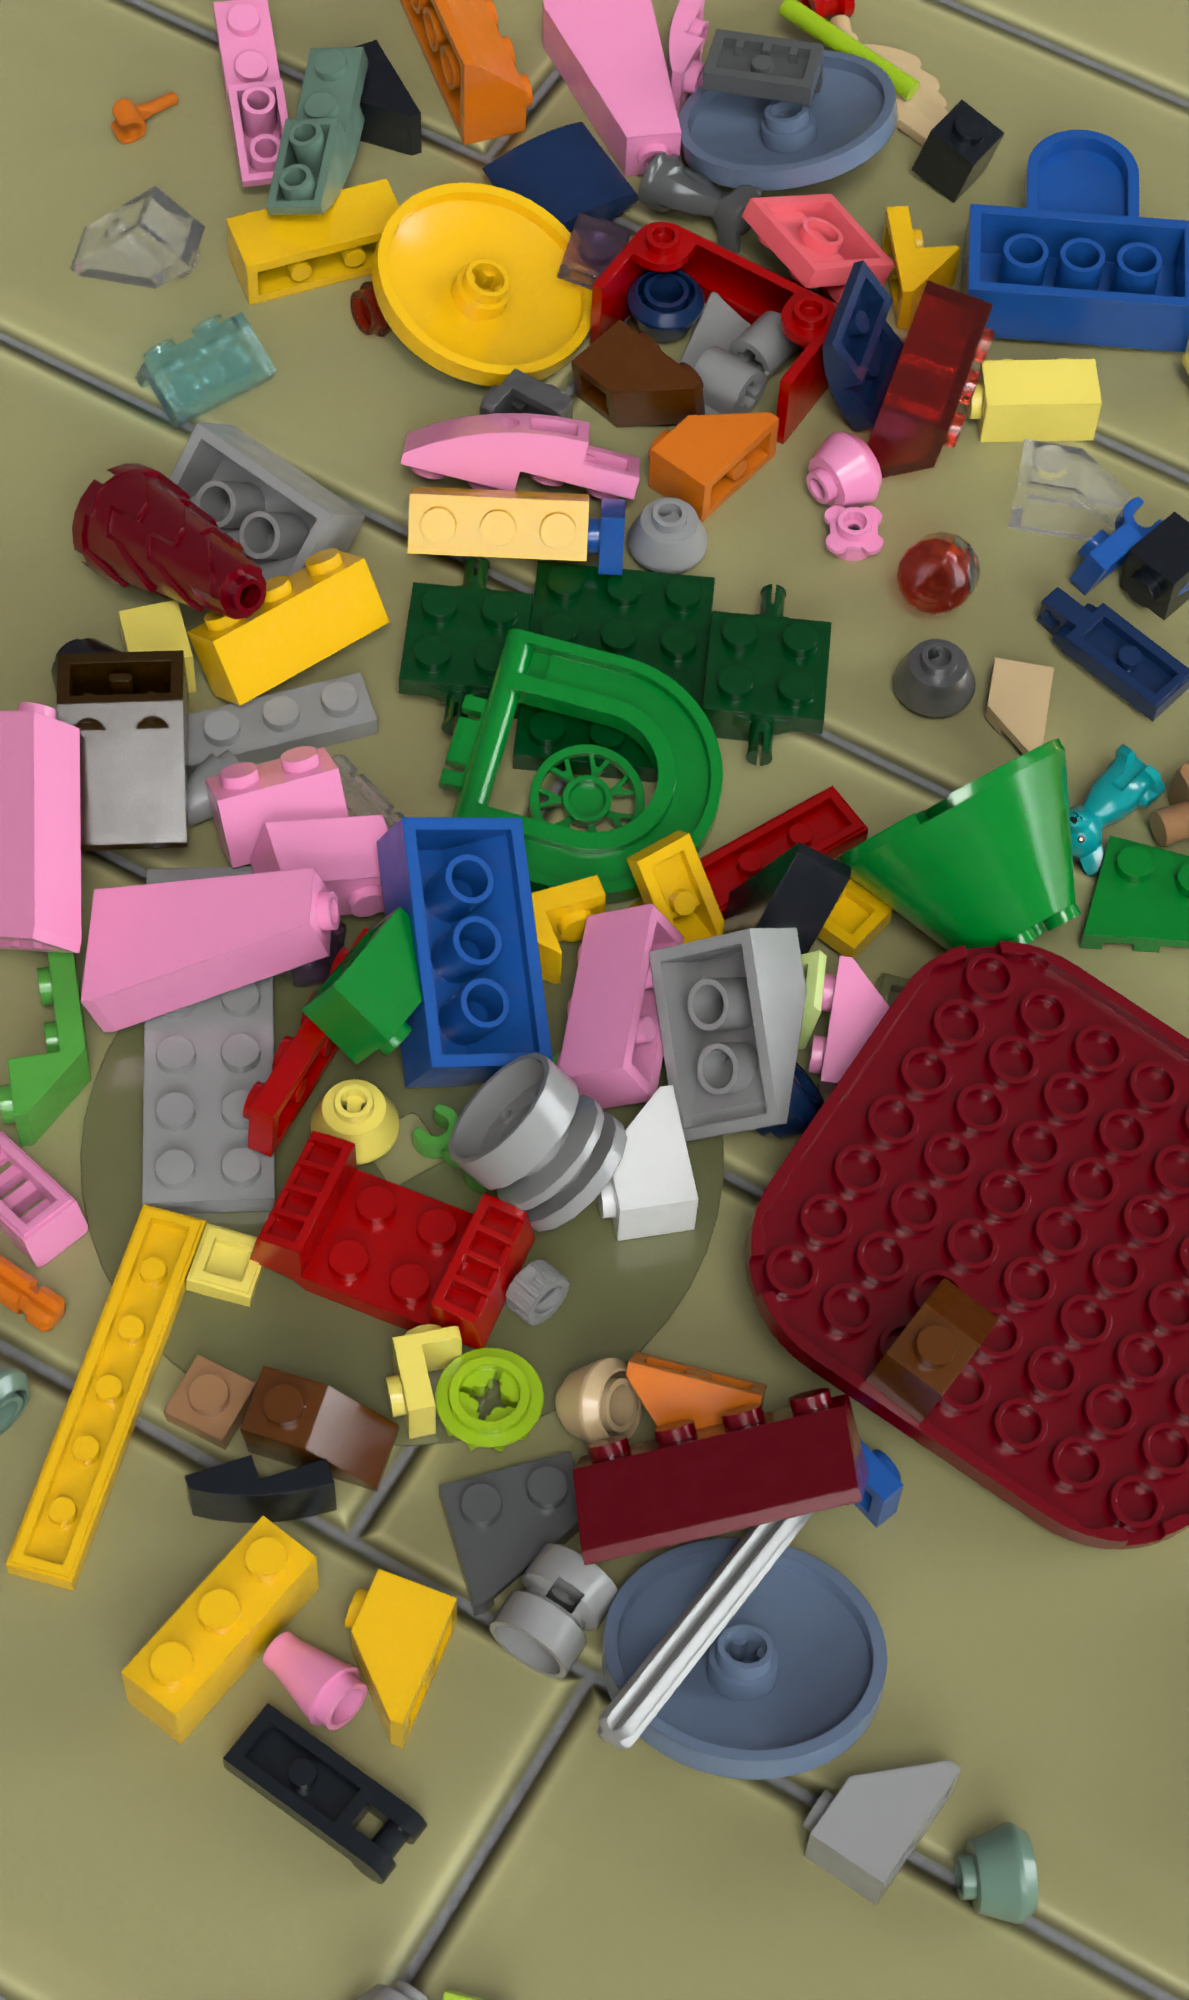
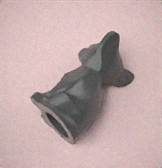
[638,152,762,254]

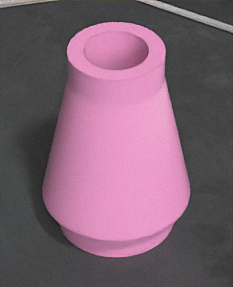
[263,1631,368,1731]

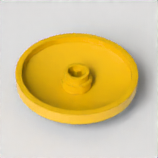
[372,182,595,387]

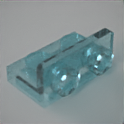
[135,312,277,428]

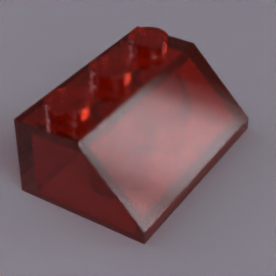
[867,280,995,478]

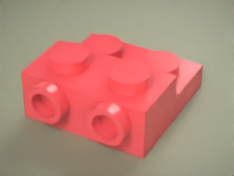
[742,193,895,303]

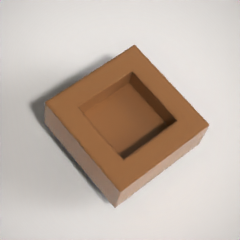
[163,1355,256,1450]

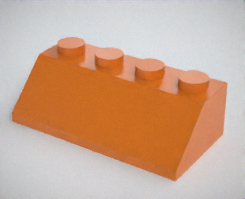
[399,0,533,145]

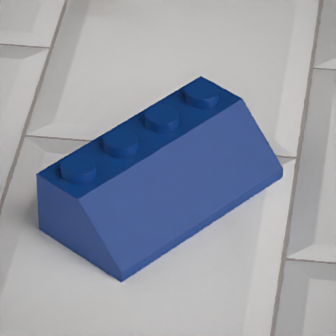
[376,817,553,1088]

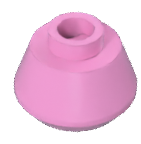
[806,432,882,508]

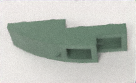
[266,47,369,215]

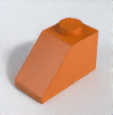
[648,412,779,522]
[625,1351,767,1429]

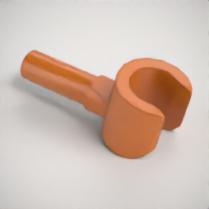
[111,92,178,144]

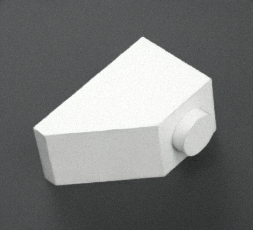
[597,1085,699,1241]

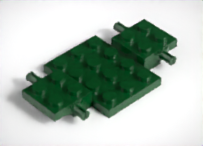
[399,556,832,783]

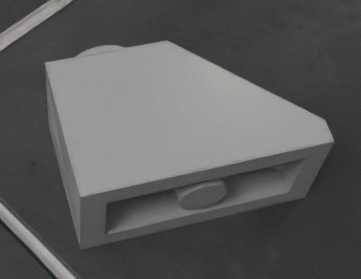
[803,1760,962,1906]

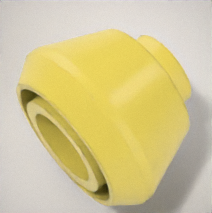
[310,1079,400,1165]

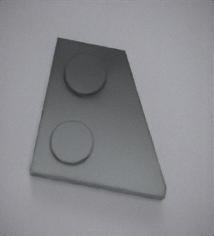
[439,1451,579,1616]

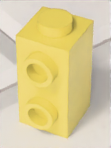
[967,358,1102,442]

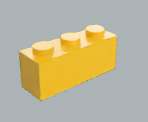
[226,178,399,306]
[407,486,589,561]
[187,548,390,706]
[121,1516,319,1745]

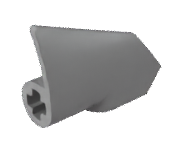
[676,292,800,426]

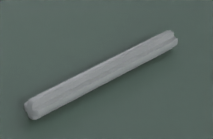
[597,1513,813,1750]

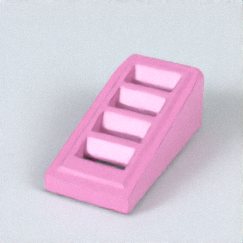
[0,1131,88,1268]

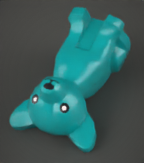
[1069,744,1166,877]

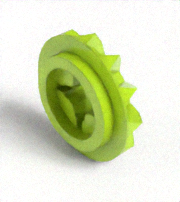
[435,1348,544,1453]

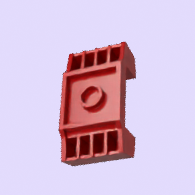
[250,1131,535,1349]

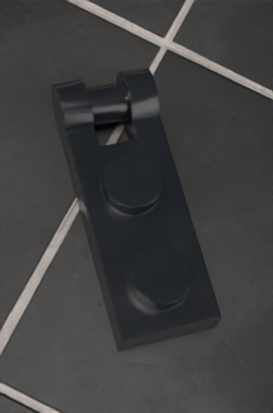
[223,1703,427,1884]

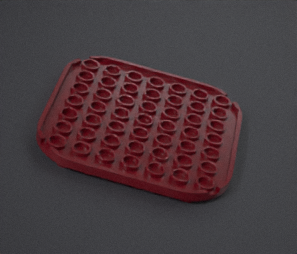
[745,941,1189,1550]

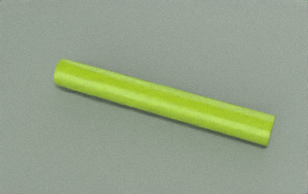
[778,0,920,101]

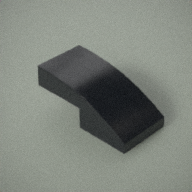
[185,1455,337,1523]

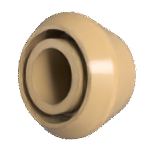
[555,1358,643,1445]

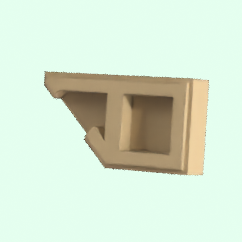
[985,657,1054,754]

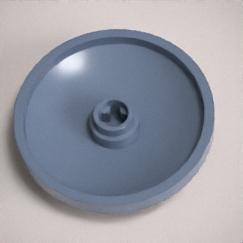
[678,50,898,191]
[602,1537,887,1780]

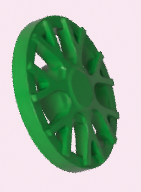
[529,744,645,832]

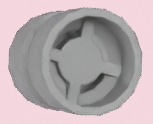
[490,1543,618,1679]

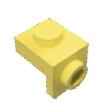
[385,1324,462,1439]

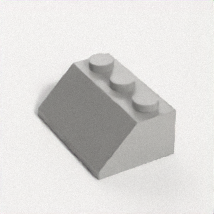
[169,422,365,580]

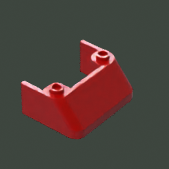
[590,221,838,444]

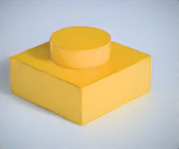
[817,879,893,959]

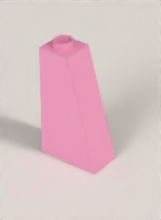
[542,0,681,177]
[0,702,82,954]
[81,867,340,1033]

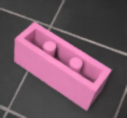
[557,903,684,1109]

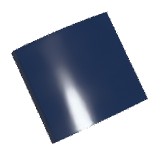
[482,121,639,233]
[823,260,903,431]

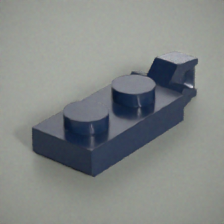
[1037,587,1189,722]

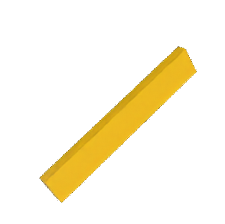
[5,1204,207,1591]

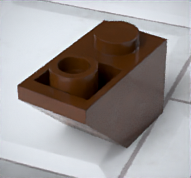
[571,320,705,427]

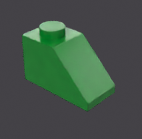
[301,906,422,1065]

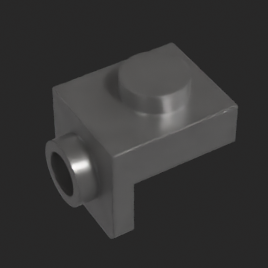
[479,368,573,419]

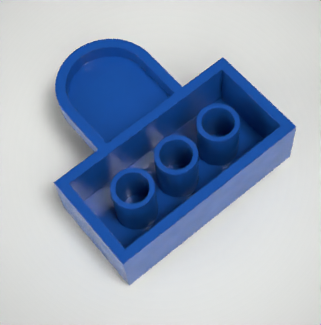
[960,130,1189,352]

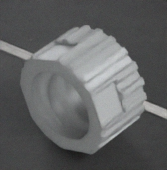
[505,1259,570,1326]

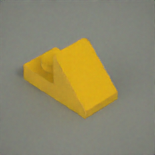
[881,206,961,330]
[626,830,725,944]
[531,875,606,984]

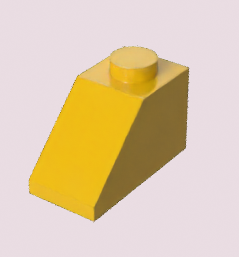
[344,1569,457,1749]

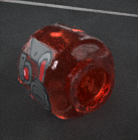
[897,532,980,615]

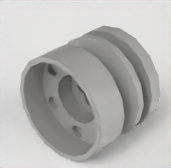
[448,1052,627,1232]

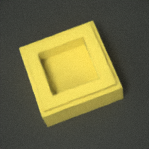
[186,1223,264,1307]

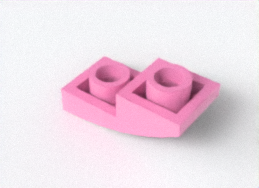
[667,0,709,113]

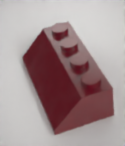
[573,1388,869,1565]

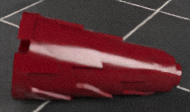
[72,463,267,620]

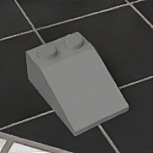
[649,928,807,1142]

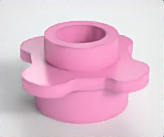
[824,505,884,561]

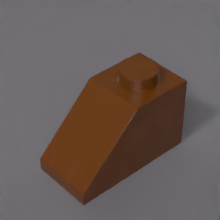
[866,1278,999,1423]
[240,1365,399,1492]

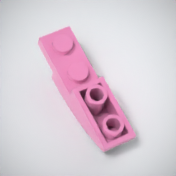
[213,0,288,187]
[400,413,640,500]

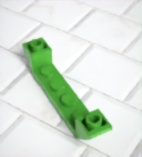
[0,951,91,1147]

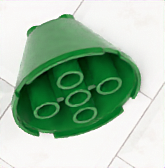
[835,738,1081,951]

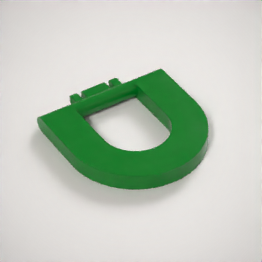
[439,629,723,904]

